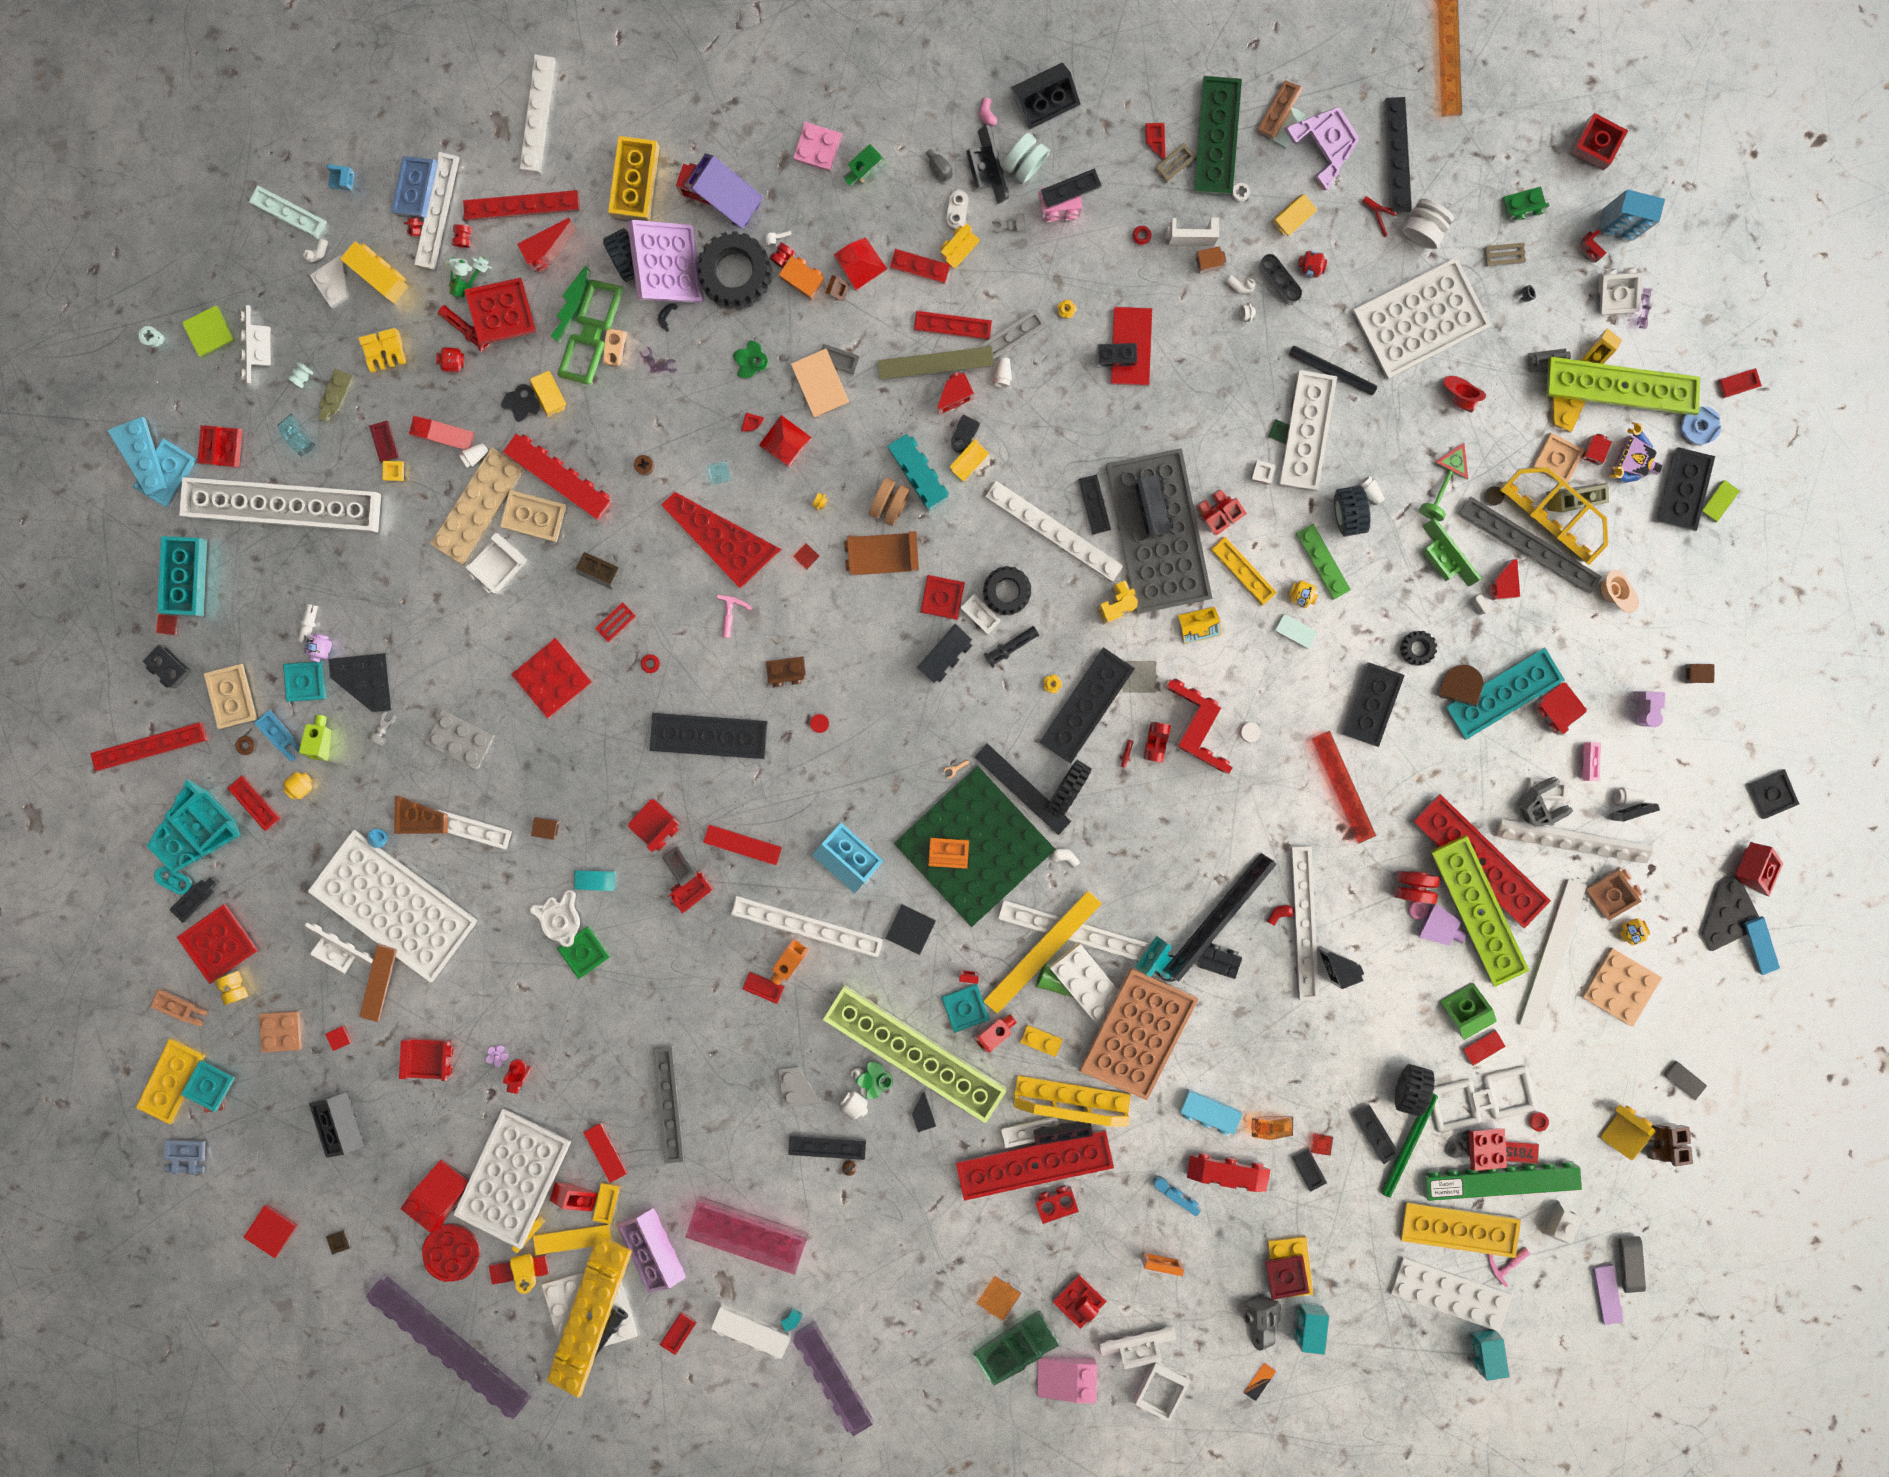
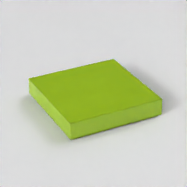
[182,305,235,358]

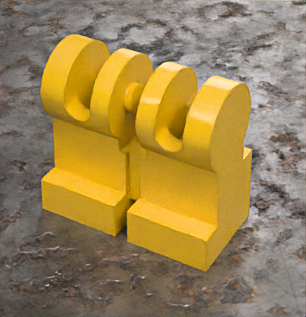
[359,328,406,373]

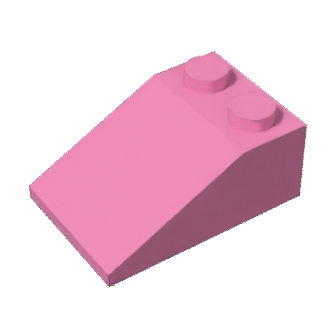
[1037,1357,1097,1403]

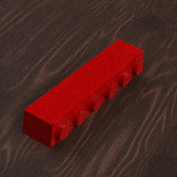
[503,434,613,521]

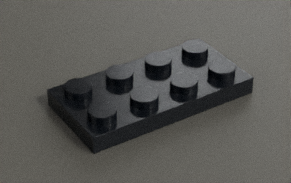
[1658,447,1716,532]
[1342,662,1405,747]

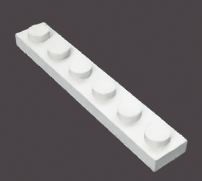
[520,55,555,173]
[414,152,459,270]

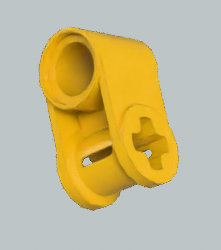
[510,1254,536,1294]

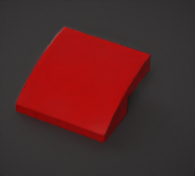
[197,425,243,468]

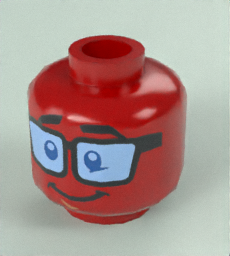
[1298,251,1327,278]

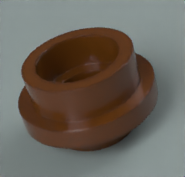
[235,736,255,755]

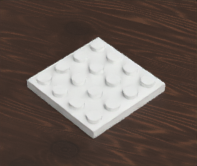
[542,1271,637,1346]

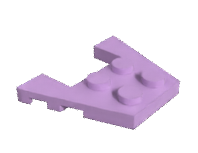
[1284,107,1359,190]

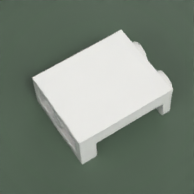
[1165,218,1219,246]
[465,533,528,594]

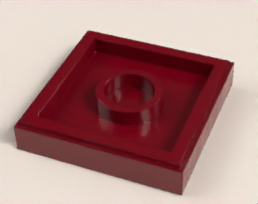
[1264,1254,1310,1300]

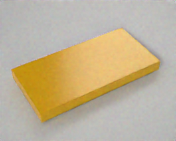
[136,1038,205,1124]

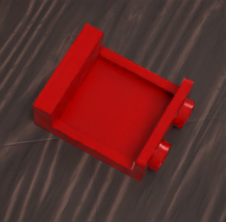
[399,1038,454,1081]

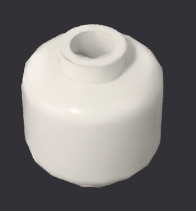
[839,1091,868,1120]

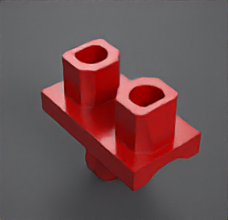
[503,1059,531,1094]

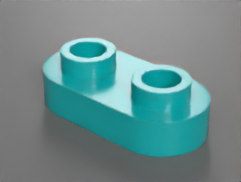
[154,866,193,895]

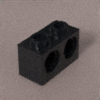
[1096,343,1137,368]
[143,645,192,688]

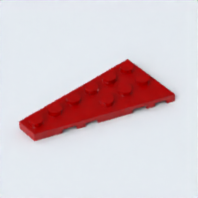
[661,492,782,589]

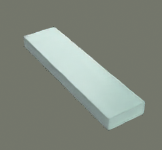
[248,186,327,239]

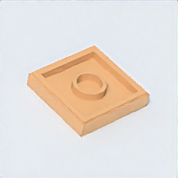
[1532,433,1585,484]

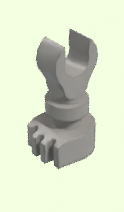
[992,213,1025,233]
[368,712,395,746]

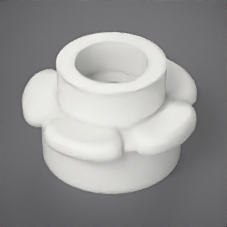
[1240,303,1256,322]

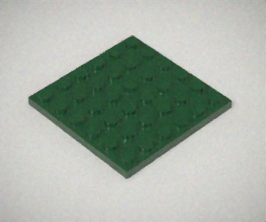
[893,765,1056,927]

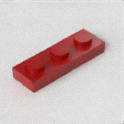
[890,249,950,284]

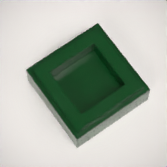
[1268,419,1289,444]

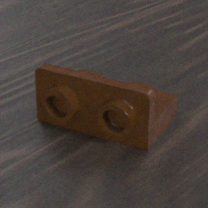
[766,656,807,688]

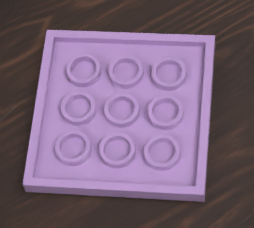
[627,220,703,303]

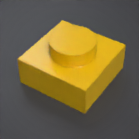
[382,461,404,482]

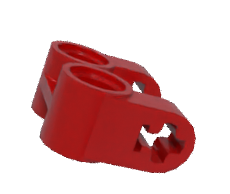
[1143,722,1171,763]

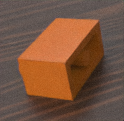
[779,256,825,300]

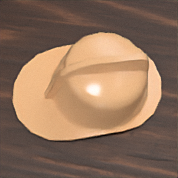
[1601,570,1639,613]

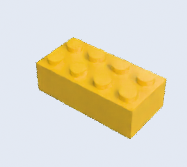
[608,136,660,221]

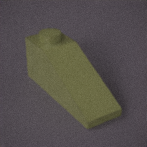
[1546,483,1609,512]

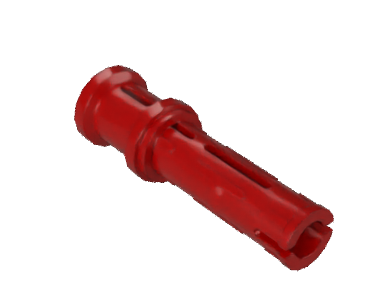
[437,305,490,352]

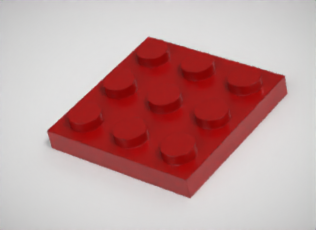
[464,277,536,345]
[511,638,593,719]
[176,904,259,984]

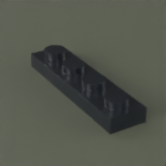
[788,1134,866,1160]

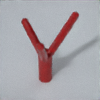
[1362,196,1396,237]

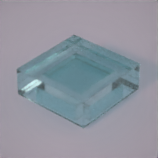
[708,461,732,485]

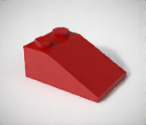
[517,217,577,273]
[400,1160,469,1232]

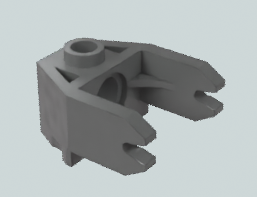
[1518,776,1573,827]

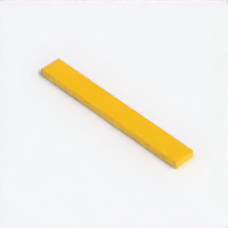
[983,890,1102,1014]

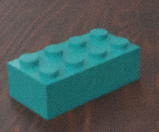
[157,536,207,616]

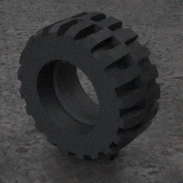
[696,231,772,310]

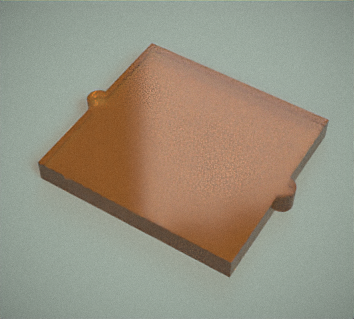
[977,1275,1022,1321]

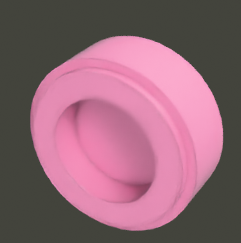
[1408,901,1429,920]

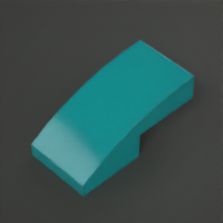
[573,870,615,891]

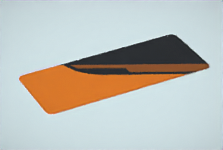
[1244,1363,1276,1401]

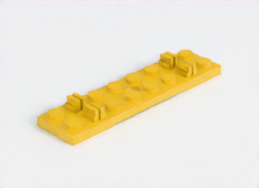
[546,1235,632,1397]

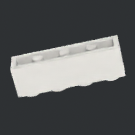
[711,1303,792,1359]

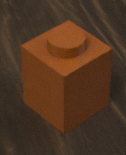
[1195,246,1226,274]

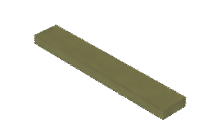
[878,346,994,380]

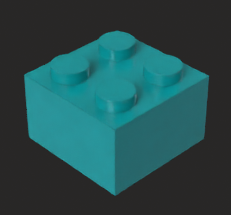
[1293,1304,1329,1355]
[1470,1329,1510,1381]

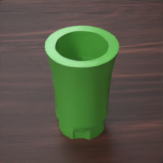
[1035,963,1074,997]

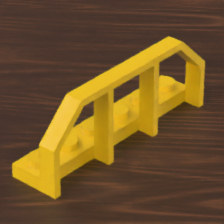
[1500,466,1608,565]
[1013,1075,1131,1127]

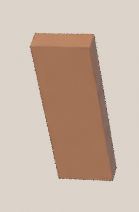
[1257,80,1303,139]

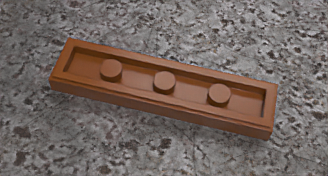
[359,944,397,1022]

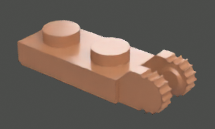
[150,988,208,1026]

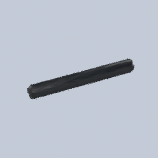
[1289,345,1378,395]

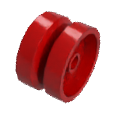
[1394,871,1440,904]

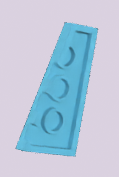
[107,417,167,496]

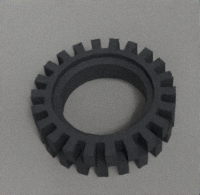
[1046,759,1092,819]

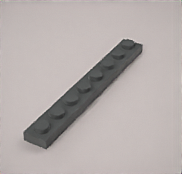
[1459,497,1602,593]

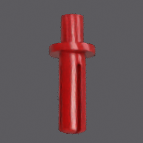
[1120,740,1134,768]

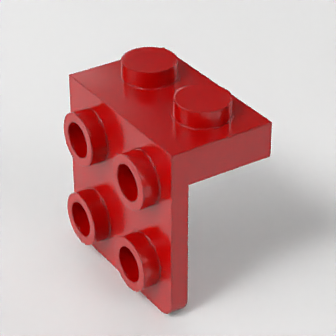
[1534,682,1587,735]
[628,799,681,852]

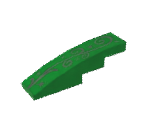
[551,266,591,344]

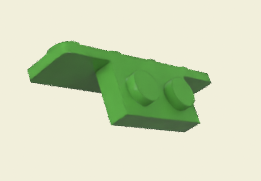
[1423,518,1481,586]

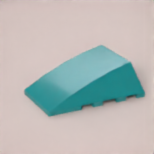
[147,779,241,874]

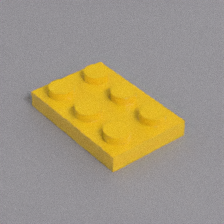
[1267,1236,1313,1297]

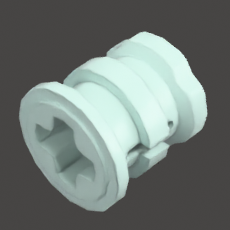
[139,326,163,348]
[288,362,314,388]

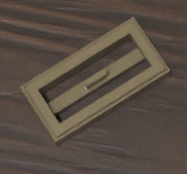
[1155,143,1196,183]
[1485,243,1526,267]

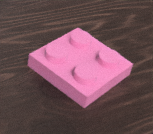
[794,122,842,172]

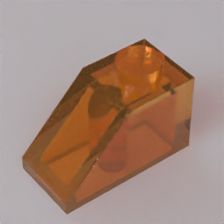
[1251,1116,1294,1140]

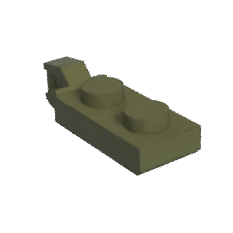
[318,368,354,423]

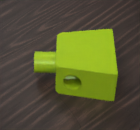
[299,715,332,761]

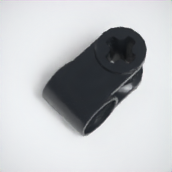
[951,414,980,453]

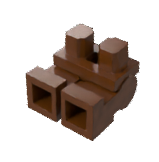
[1647,1123,1693,1167]

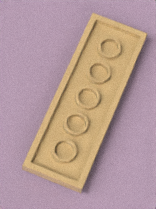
[430,447,525,565]

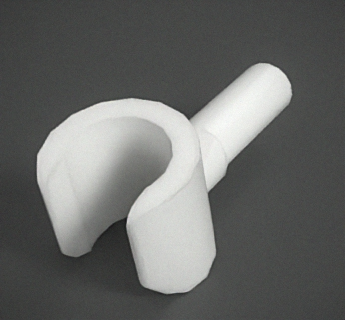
[765,231,791,246]

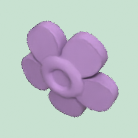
[486,1045,508,1067]

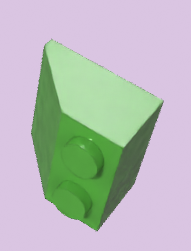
[1440,983,1497,1040]

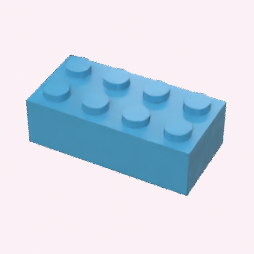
[1598,189,1665,241]

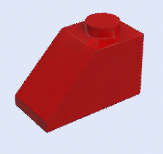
[1489,559,1521,600]
[549,1182,598,1212]

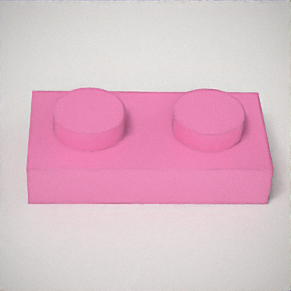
[1582,742,1601,781]

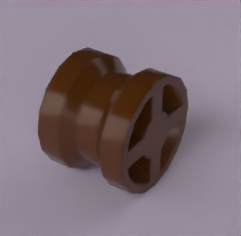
[634,455,655,476]

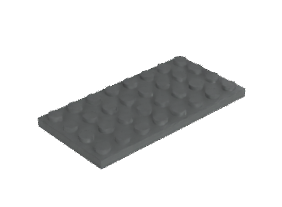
[1106,448,1213,614]

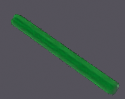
[1381,1093,1438,1198]

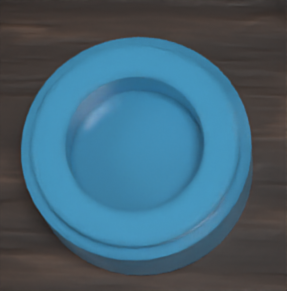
[367,829,388,848]

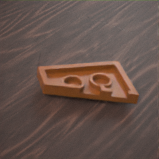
[394,795,448,834]

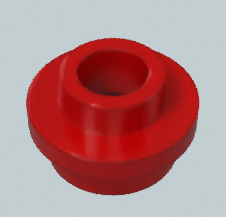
[1132,226,1152,245]
[640,654,660,673]

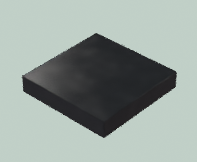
[1748,769,1800,819]
[1610,802,1660,822]
[885,904,936,955]

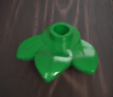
[733,341,769,378]
[856,1062,893,1099]

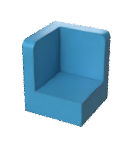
[326,164,354,191]

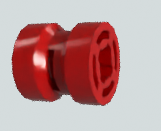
[451,224,473,248]
[769,242,796,268]

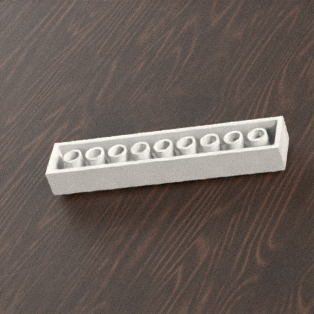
[179,477,381,533]

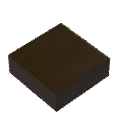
[326,1229,352,1255]

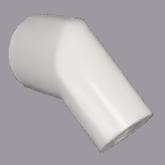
[303,238,328,263]
[1051,849,1080,868]

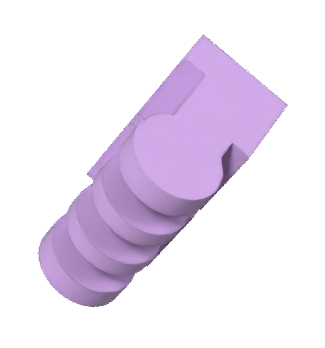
[1634,691,1665,728]

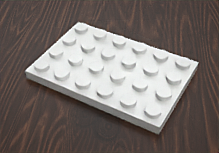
[1353,257,1491,379]
[454,1109,571,1249]

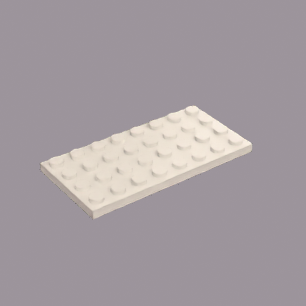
[308,830,478,983]

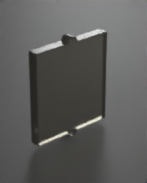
[1123,661,1158,693]

